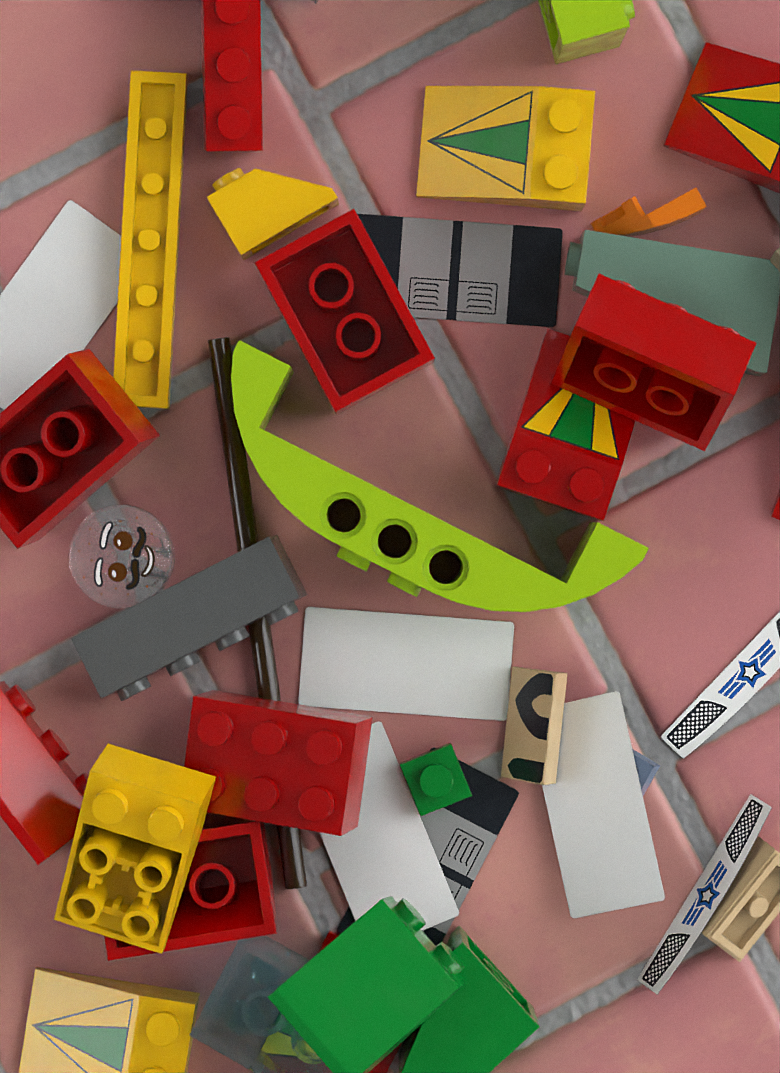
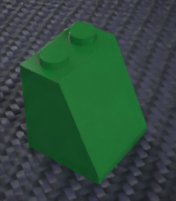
[268,896,467,1073]
[399,926,540,1073]

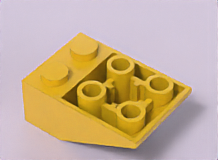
[54,743,216,954]

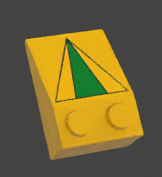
[416,86,595,211]
[19,967,200,1073]

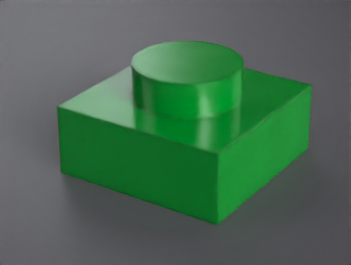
[400,743,472,816]

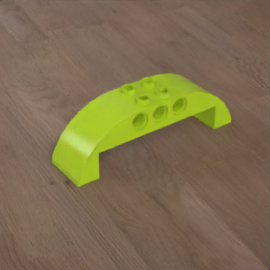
[231,340,649,612]

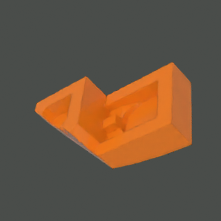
[590,187,707,237]

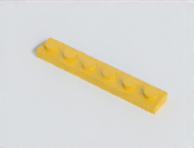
[113,70,188,409]

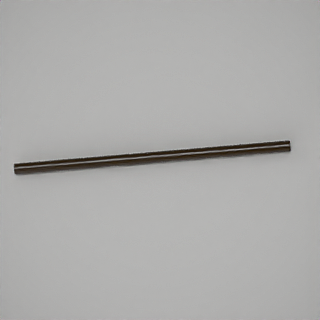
[208,337,307,889]

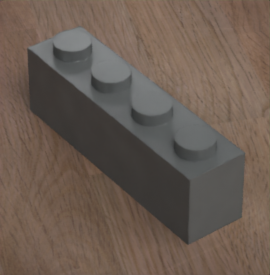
[71,535,308,701]

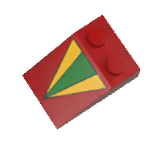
[663,42,780,194]
[494,328,635,521]

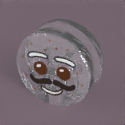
[69,505,175,608]

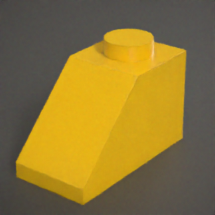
[207,168,339,260]

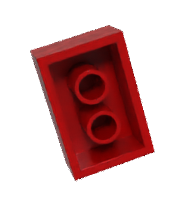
[254,209,435,415]
[551,273,757,451]
[0,349,160,549]
[184,690,373,836]

